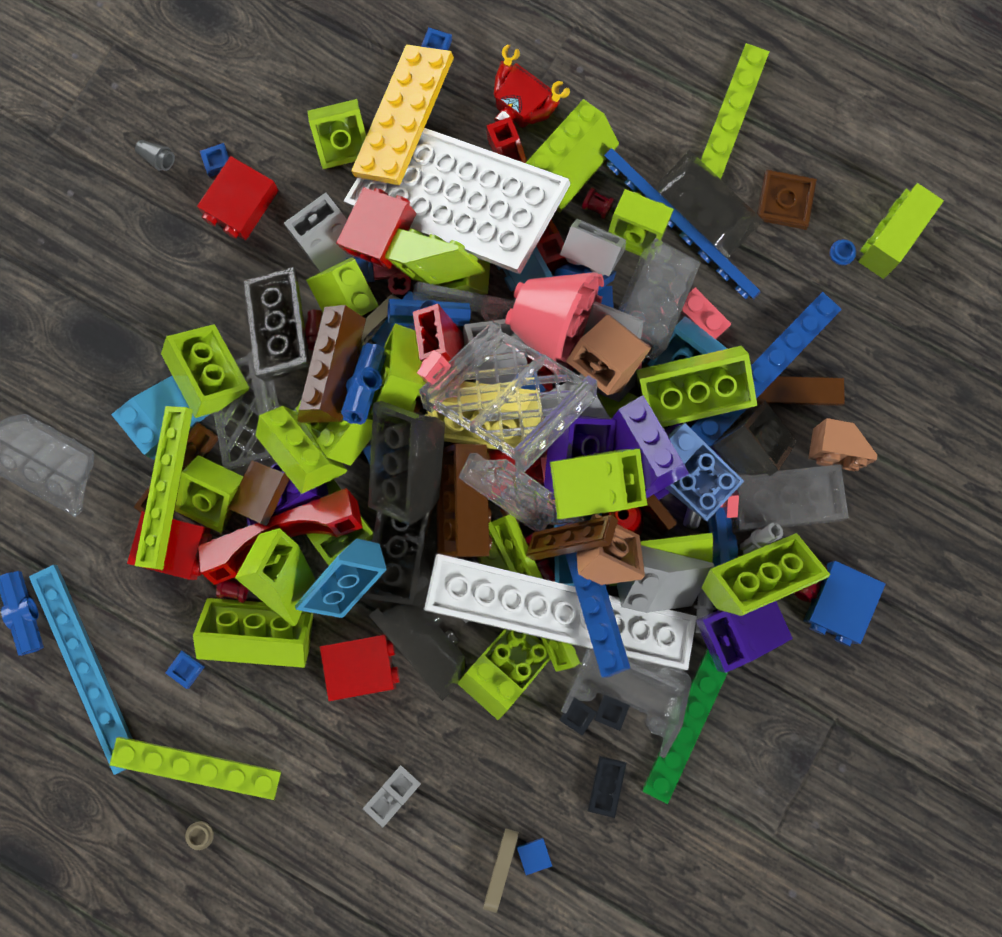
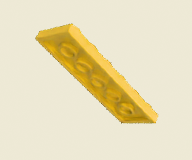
[351,45,454,185]

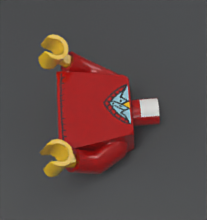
[493,45,570,127]

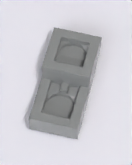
[362,765,421,828]

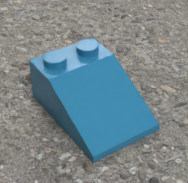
[111,376,209,460]

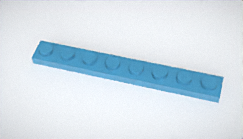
[29,565,132,775]

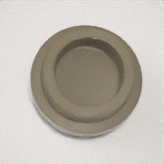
[185,821,214,850]

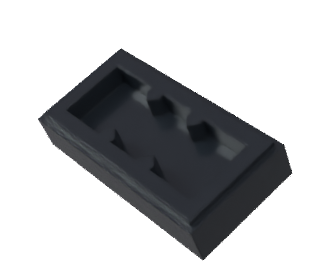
[587,755,627,818]

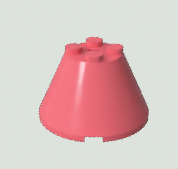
[505,272,604,379]

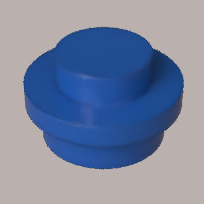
[829,239,856,265]

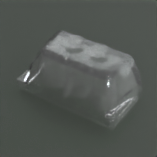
[0,414,94,518]

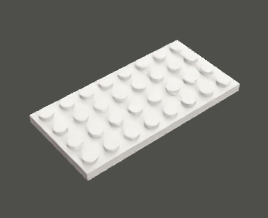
[344,128,571,274]

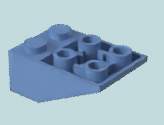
[665,423,744,521]

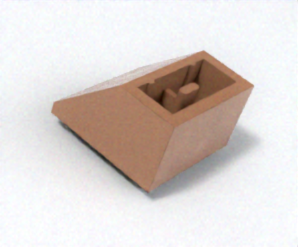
[566,315,651,395]
[809,418,877,471]

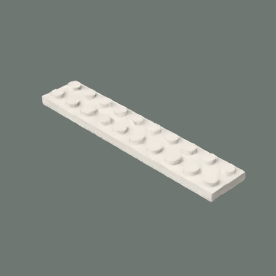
[424,554,697,670]

